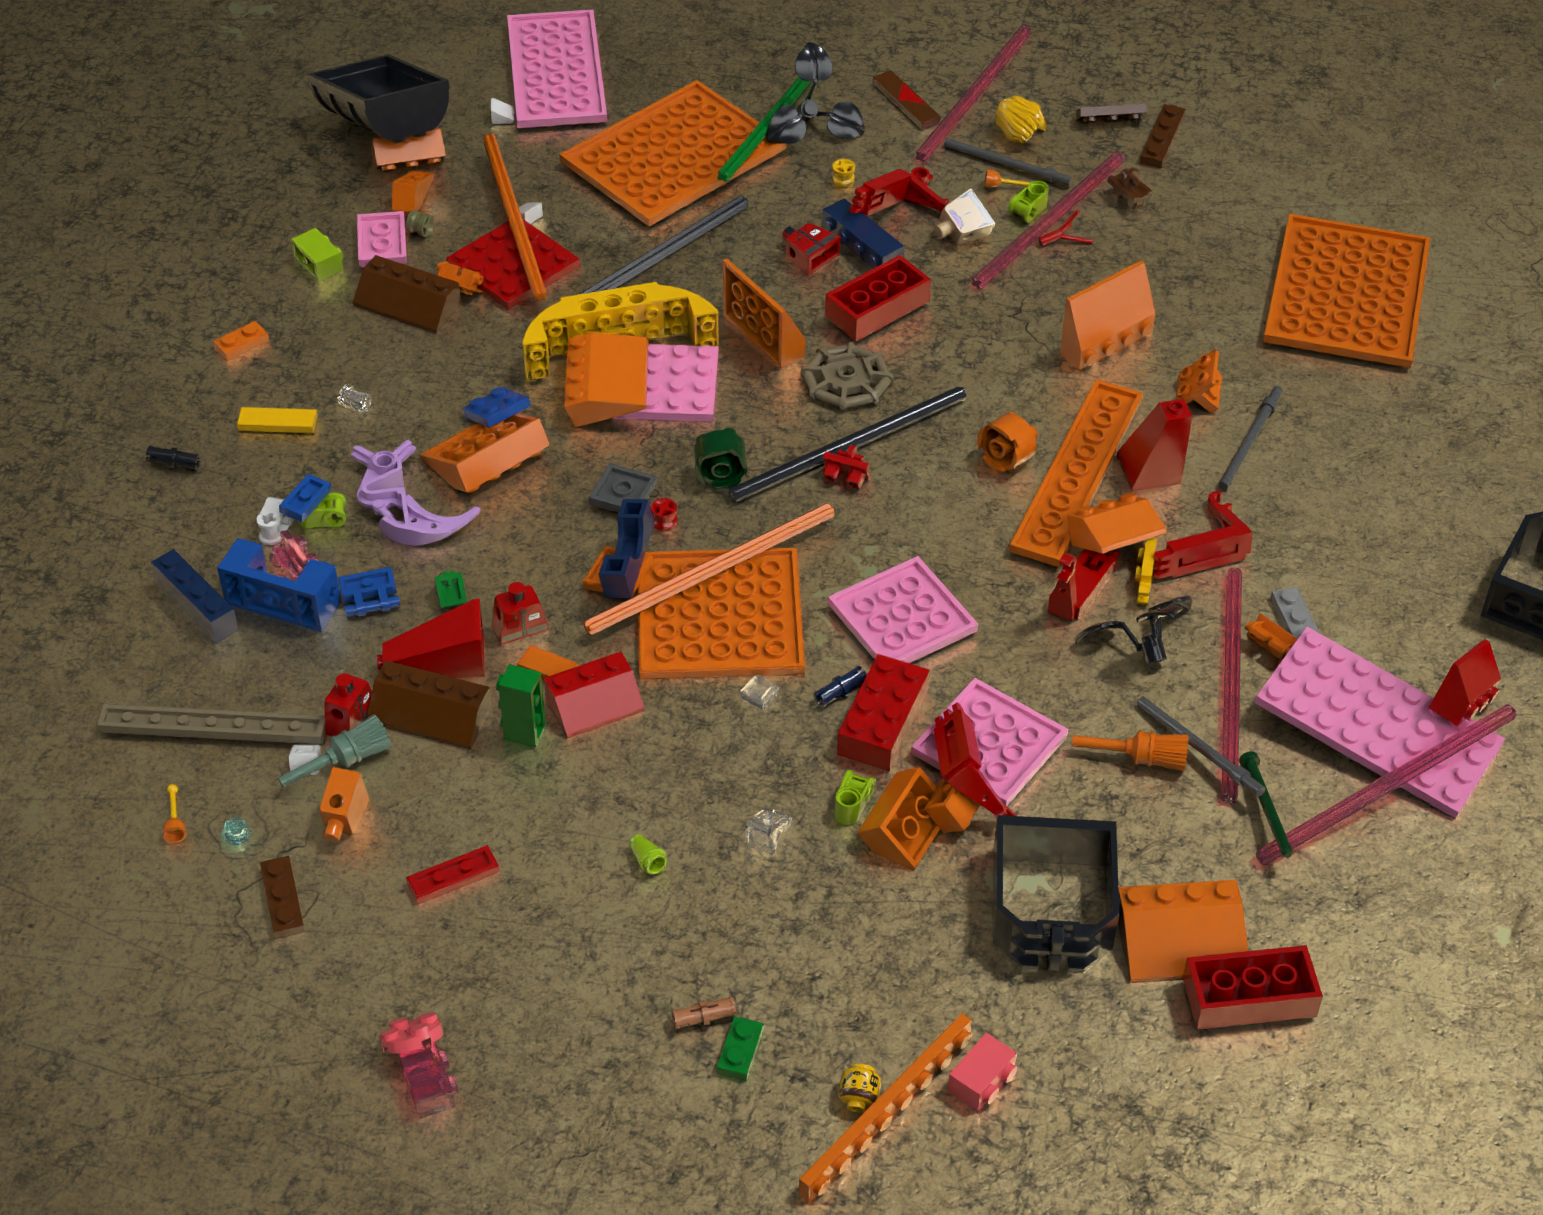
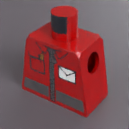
[782,223,840,276]
[491,582,549,645]
[324,673,372,736]

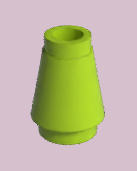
[629,834,667,875]

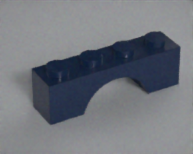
[599,499,655,598]

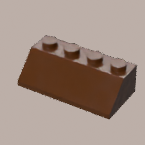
[353,255,461,334]
[366,661,492,750]

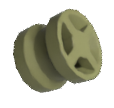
[406,210,434,238]

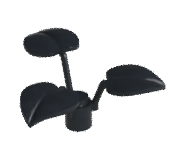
[767,42,865,144]
[1075,596,1192,665]

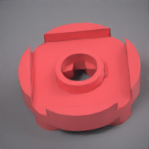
[379,1012,443,1054]

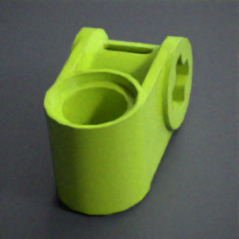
[1008,181,1048,223]
[297,492,347,529]
[834,769,876,825]

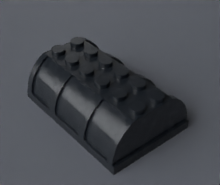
[307,54,450,143]

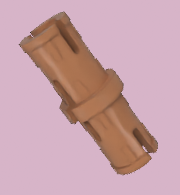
[672,996,736,1030]

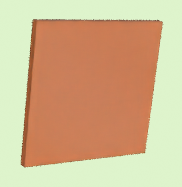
[638,548,805,679]

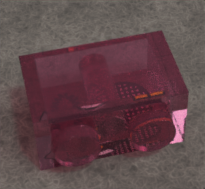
[399,1041,459,1119]

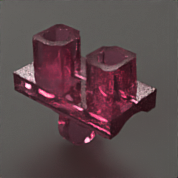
[270,530,318,580]

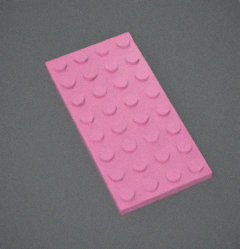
[507,9,607,128]
[1254,627,1506,819]

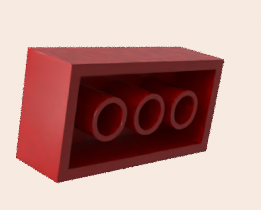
[825,255,931,341]
[837,654,930,772]
[1182,945,1323,1030]

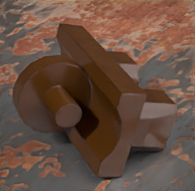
[1107,168,1152,210]

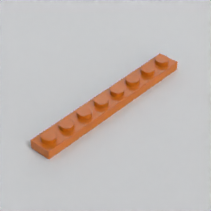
[799,1013,972,1203]

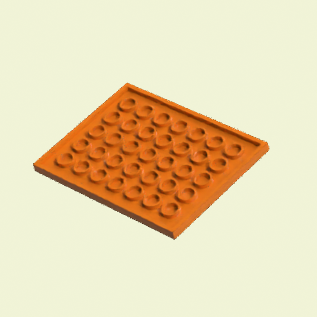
[559,80,787,226]
[1263,213,1431,368]

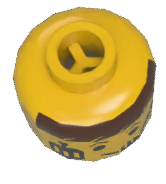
[838,1063,882,1114]

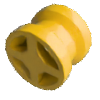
[832,159,855,188]

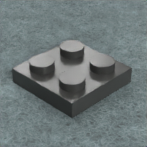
[589,463,657,513]

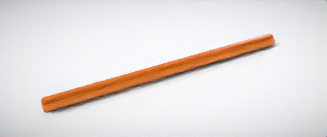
[483,133,547,301]
[584,503,834,635]

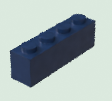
[822,198,905,269]
[151,549,239,644]

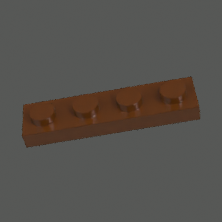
[1140,104,1186,168]

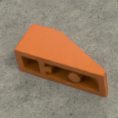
[392,171,434,215]

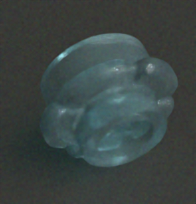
[222,818,251,845]

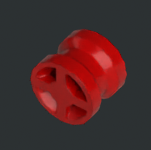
[651,498,678,531]

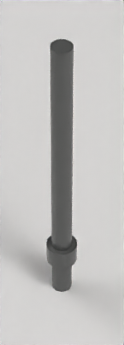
[944,138,1072,186]
[1218,386,1282,490]
[1137,696,1265,797]

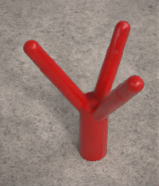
[1038,210,1093,246]

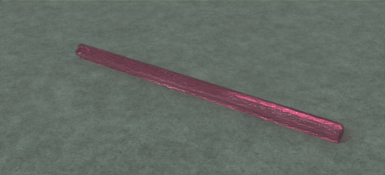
[916,24,1031,162]
[972,151,1124,289]
[1221,567,1242,804]
[1255,704,1517,865]

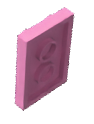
[357,211,407,267]

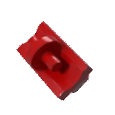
[823,445,871,490]

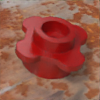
[911,167,933,187]

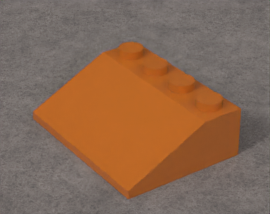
[723,258,806,369]
[1060,260,1155,370]
[564,332,648,427]
[419,413,550,493]
[1118,879,1248,983]

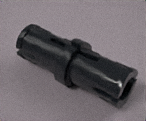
[146,445,201,470]

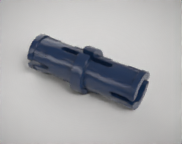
[814,666,867,708]

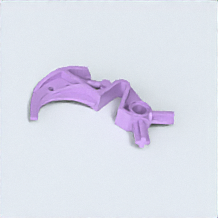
[351,440,481,546]

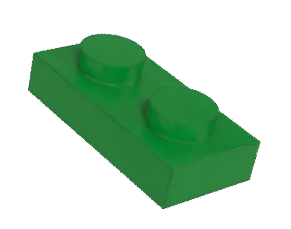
[717,1016,764,1081]

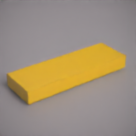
[237,407,318,433]

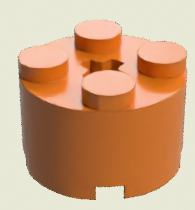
[977,412,1038,472]

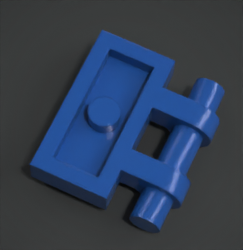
[338,567,400,617]

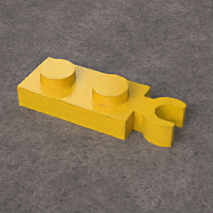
[1135,538,1157,605]

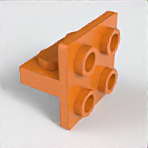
[1176,349,1222,413]

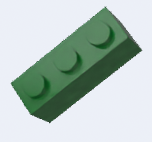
[496,664,546,748]

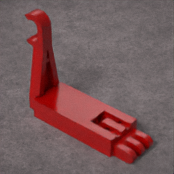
[849,169,949,216]
[1153,491,1253,579]
[1048,549,1121,622]
[933,702,1017,820]

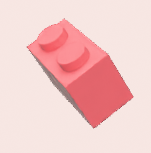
[948,1032,1017,1111]

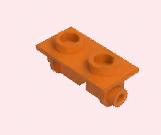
[437,261,483,295]
[1245,613,1298,660]

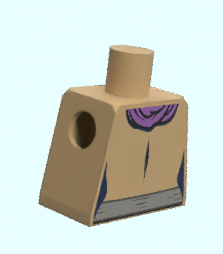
[934,189,995,245]

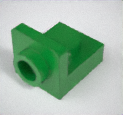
[435,571,467,610]

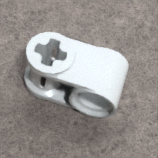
[256,497,294,546]

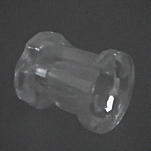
[338,384,372,414]

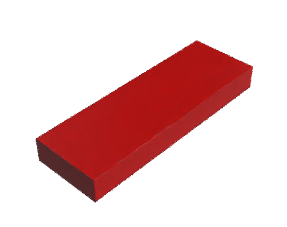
[406,845,500,905]

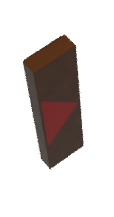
[872,70,941,130]

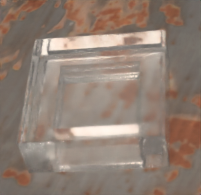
[740,674,779,710]

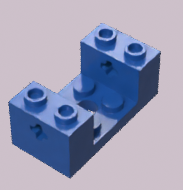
[217,538,341,632]

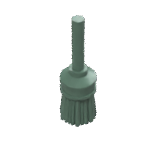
[278,714,391,788]

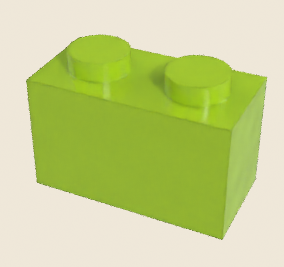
[291,228,344,282]

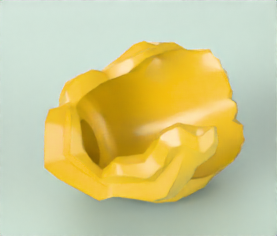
[995,96,1046,143]

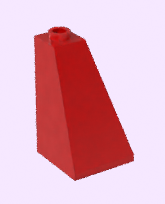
[1116,399,1193,491]
[377,598,485,678]

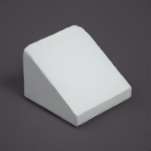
[491,98,515,124]
[519,202,543,224]
[289,744,321,775]

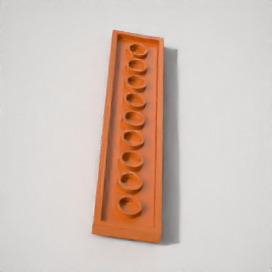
[1009,379,1144,567]

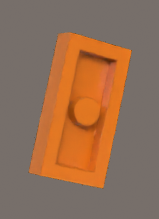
[213,321,269,361]

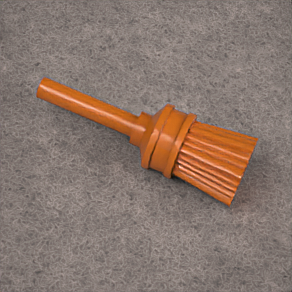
[1072,730,1188,772]

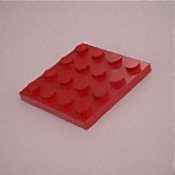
[446,218,581,310]

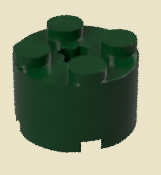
[694,428,748,489]

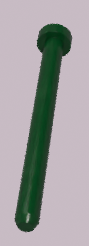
[1239,751,1293,858]

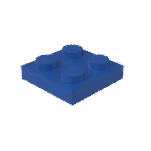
[462,387,531,427]

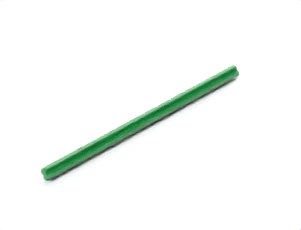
[717,77,812,182]

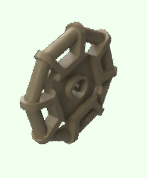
[800,342,894,410]

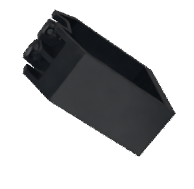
[1480,512,1543,640]
[993,815,1119,972]

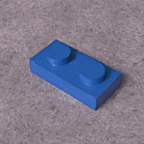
[279,473,331,523]

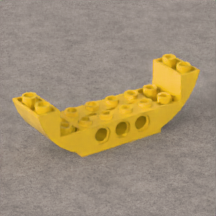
[522,282,719,381]

